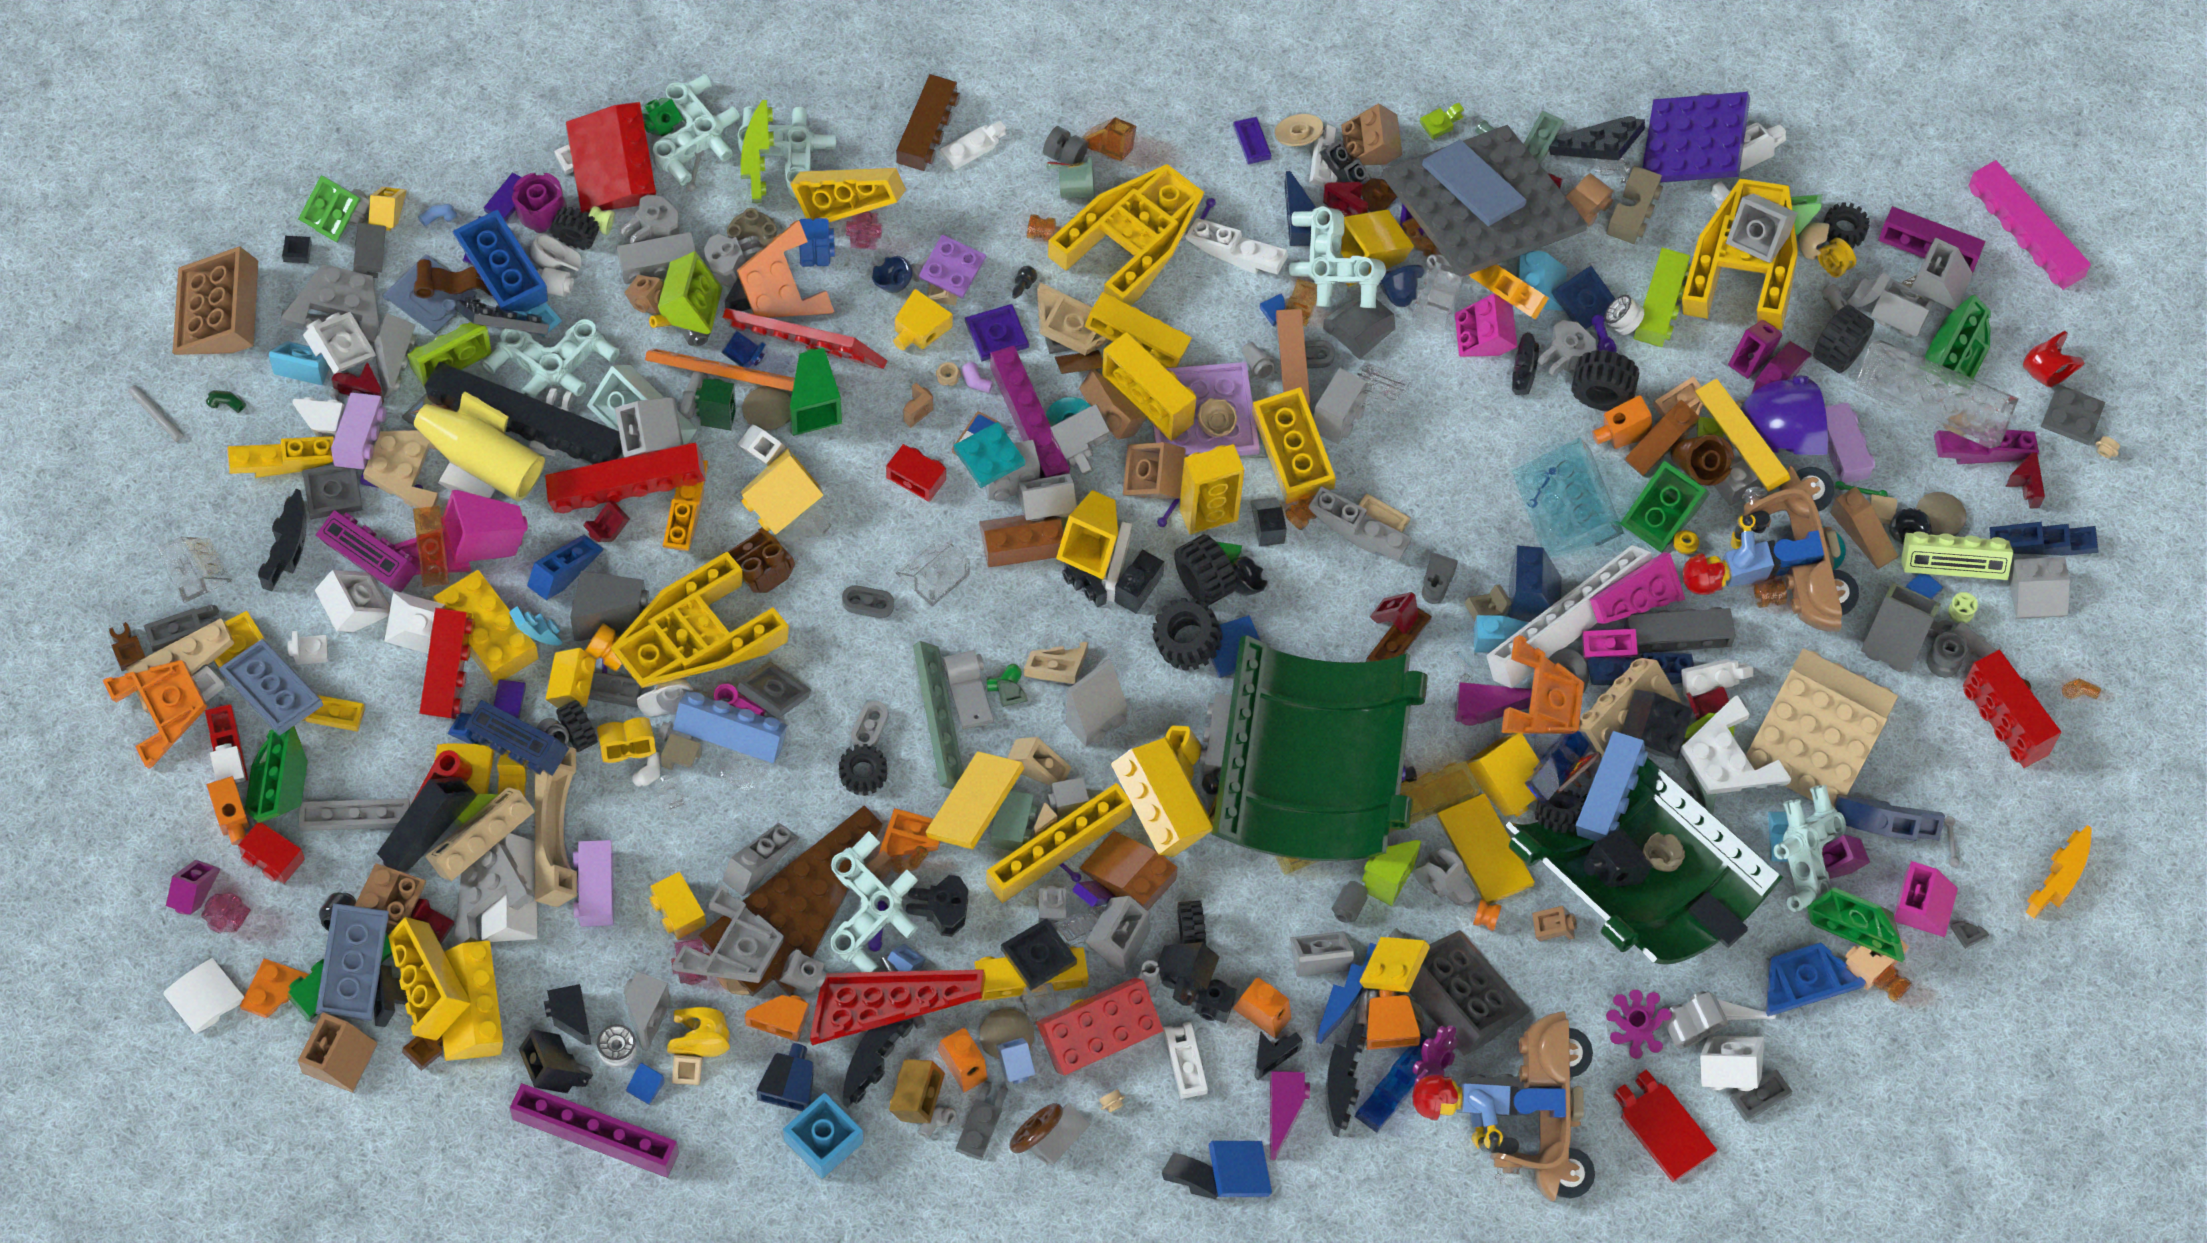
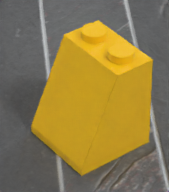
[1341,210,1414,287]
[741,448,824,535]
[1056,490,1118,579]
[1460,733,1555,817]

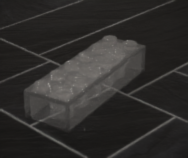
[1853,340,2019,449]

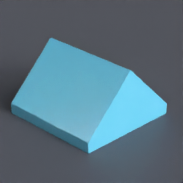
[269,341,330,386]

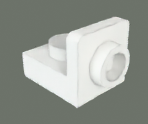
[288,631,328,665]

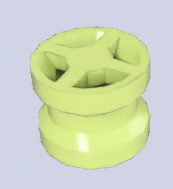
[589,206,615,235]
[1948,592,1978,624]

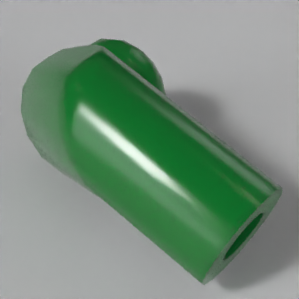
[987,664,1022,692]

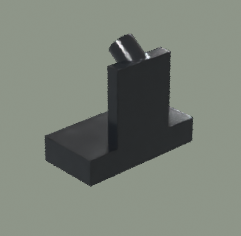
[374,965,408,1027]

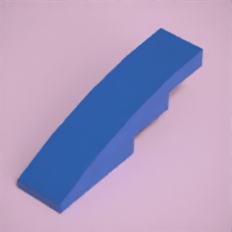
[1316,943,1377,1044]

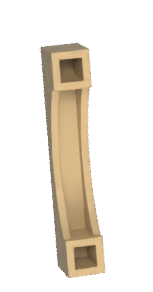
[535,746,577,907]

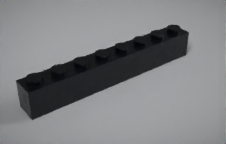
[424,362,623,465]

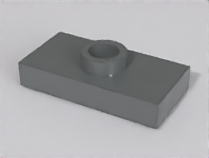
[588,672,643,708]

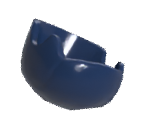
[872,256,912,293]

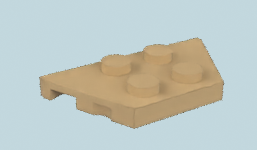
[1037,282,1111,355]

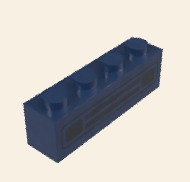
[464,700,569,776]

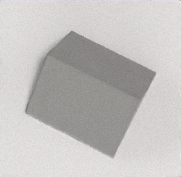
[1290,931,1354,977]

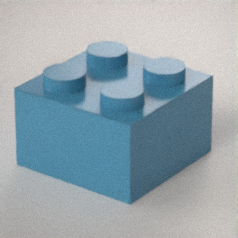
[783,1092,864,1179]

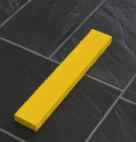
[1695,378,1791,492]

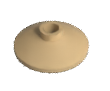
[1275,114,1324,146]

